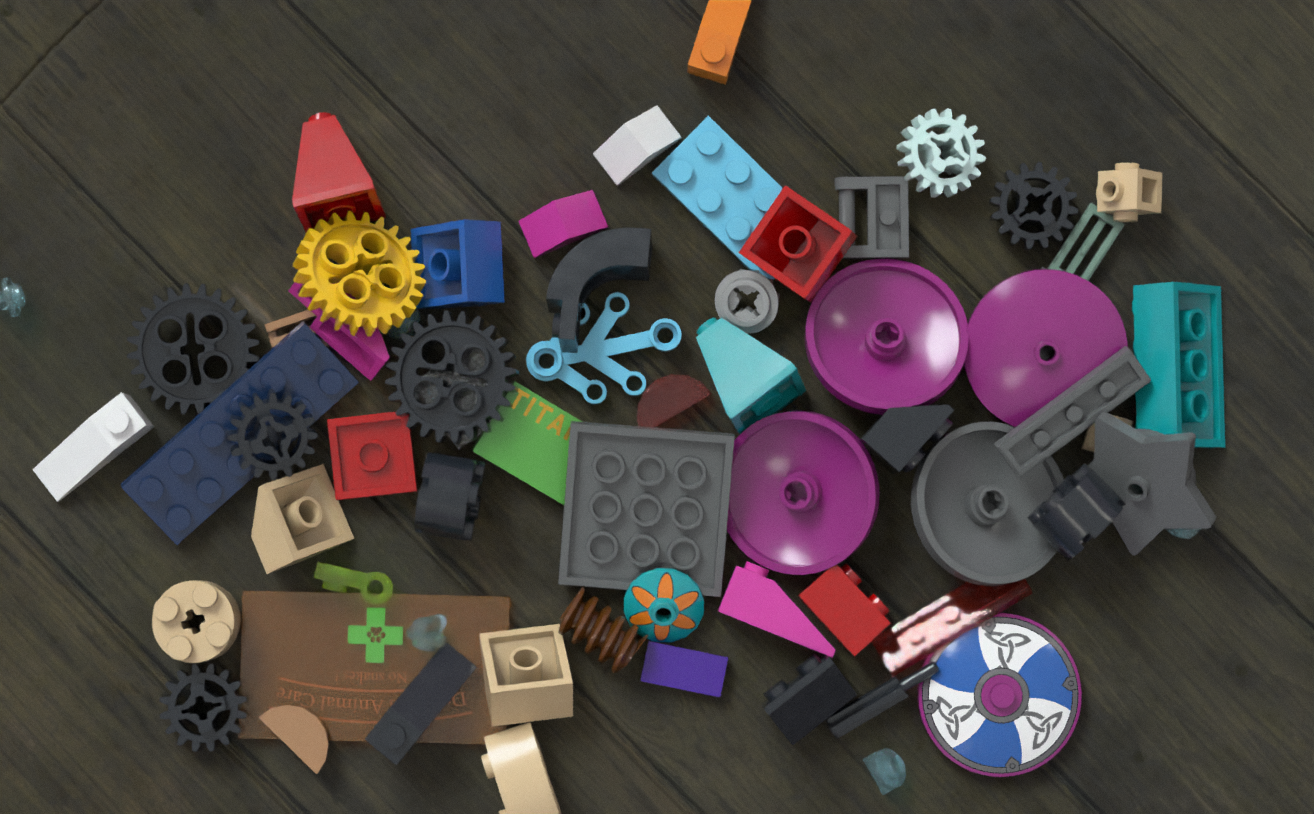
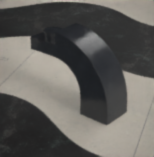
[546,228,653,353]

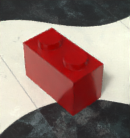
[797,563,891,657]

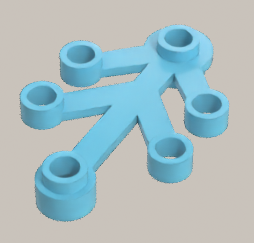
[526,292,682,405]

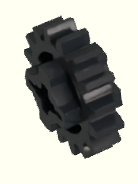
[989,162,1078,251]
[227,389,318,480]
[159,663,249,752]

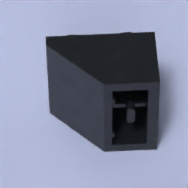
[860,405,954,474]
[761,654,857,746]

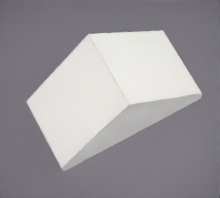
[593,106,681,186]

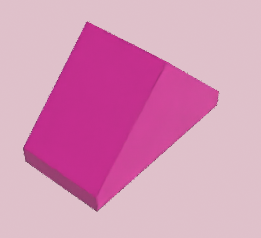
[519,190,608,259]

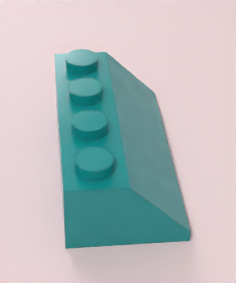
[1132,282,1225,448]

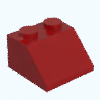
[739,185,857,303]

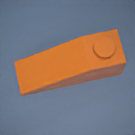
[687,0,752,85]

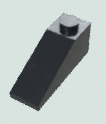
[365,641,477,765]

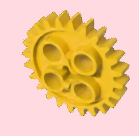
[293,211,426,337]

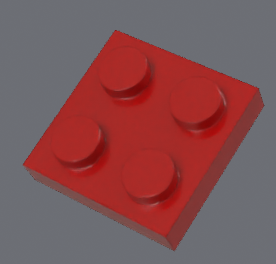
[327,412,418,501]

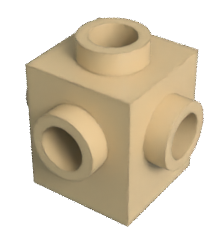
[1096,163,1162,222]

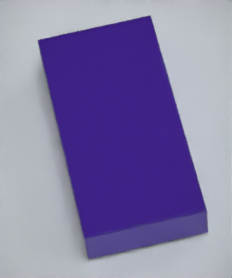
[640,641,728,697]

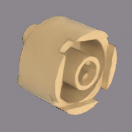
[152,580,241,663]

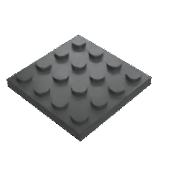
[558,421,735,597]

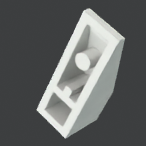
[33,392,154,502]

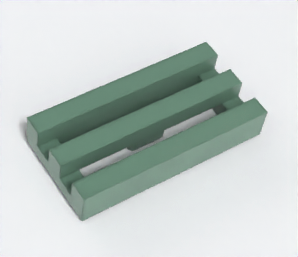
[1047,203,1125,281]

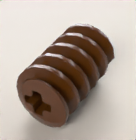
[558,587,649,674]

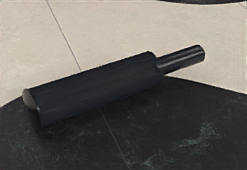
[826,661,939,739]

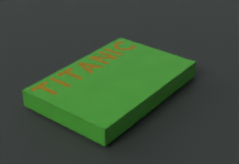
[472,380,582,505]

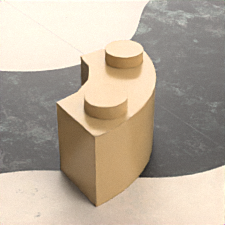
[481,722,562,814]

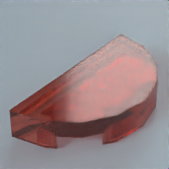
[637,374,712,428]

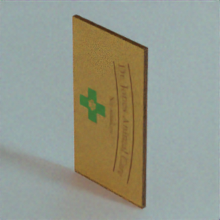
[238,591,512,744]

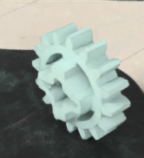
[896,108,986,198]

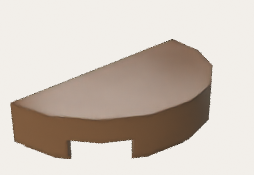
[258,705,329,774]

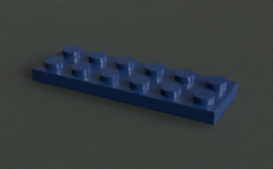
[121,321,359,545]

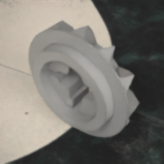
[715,269,780,333]

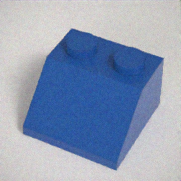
[411,219,504,309]

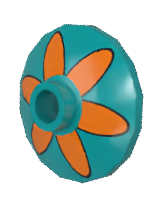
[624,568,704,642]

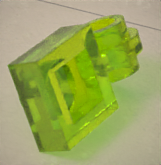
[314,562,393,604]

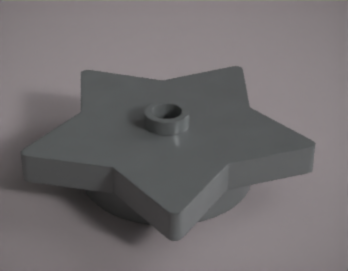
[1087,411,1217,556]

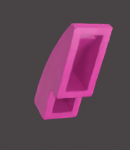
[289,282,390,381]

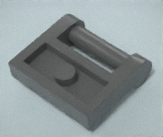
[834,176,909,260]

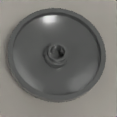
[911,422,1064,586]

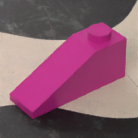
[718,561,835,658]

